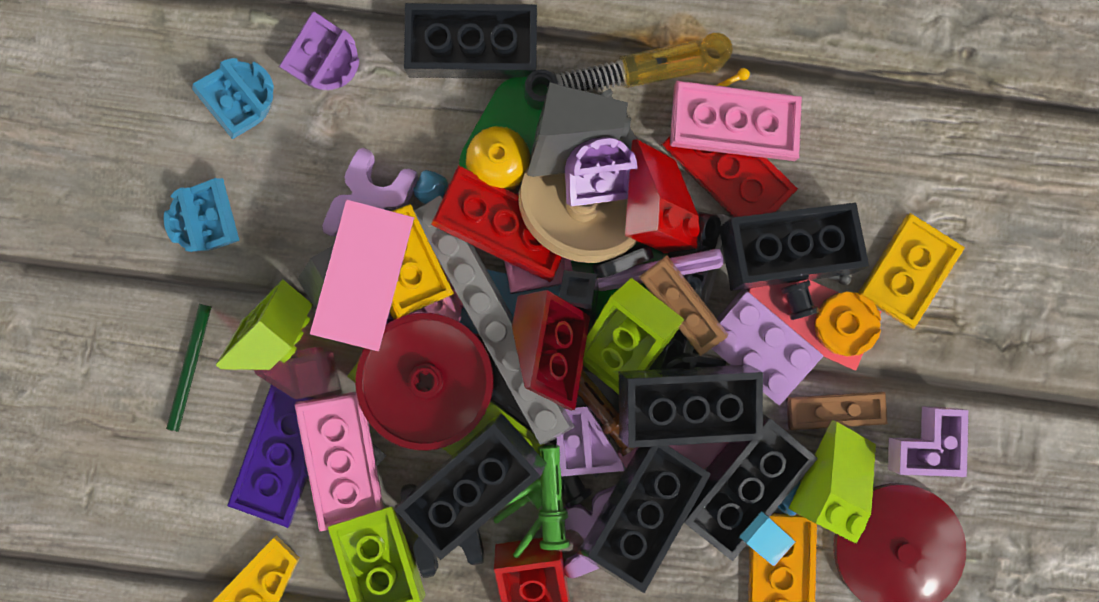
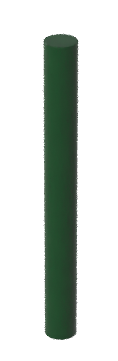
[166,303,212,432]

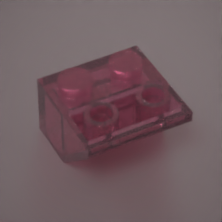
[254,347,341,400]

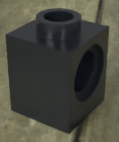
[559,270,599,320]

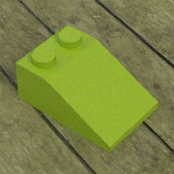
[583,277,685,394]
[788,420,876,544]
[328,506,426,602]

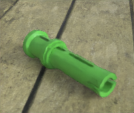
[538,445,570,550]

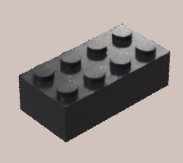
[404,3,537,79]
[719,202,869,291]
[618,365,763,448]
[395,413,547,560]
[684,414,818,561]
[577,446,711,593]

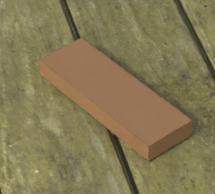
[639,255,729,356]
[786,391,888,430]

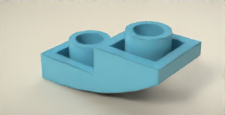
[740,512,795,566]

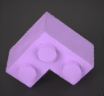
[888,406,968,477]

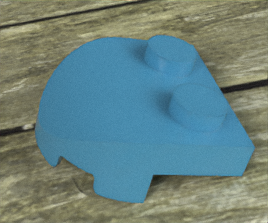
[192,58,274,139]
[164,178,240,252]

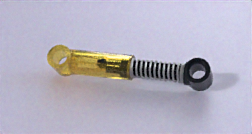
[524,33,733,110]

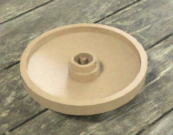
[519,166,637,263]

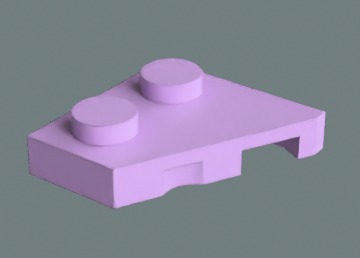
[557,407,625,476]

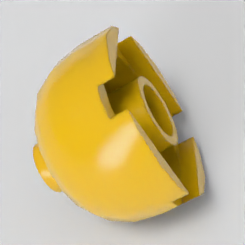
[466,126,531,191]

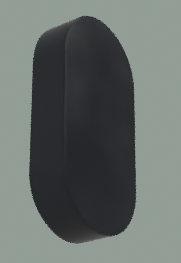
[592,245,654,278]

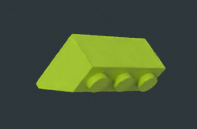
[216,279,313,370]

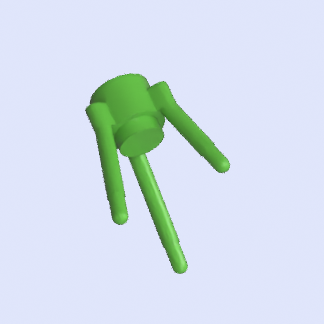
[493,479,542,558]

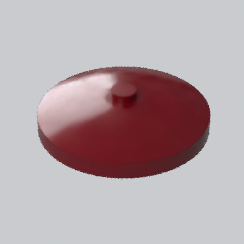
[355,313,493,450]
[833,483,966,602]

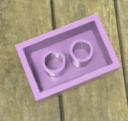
[712,289,823,406]

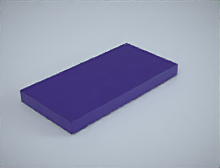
[227,383,317,528]

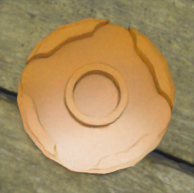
[814,292,881,356]

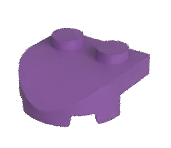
[278,11,359,90]
[565,137,638,206]

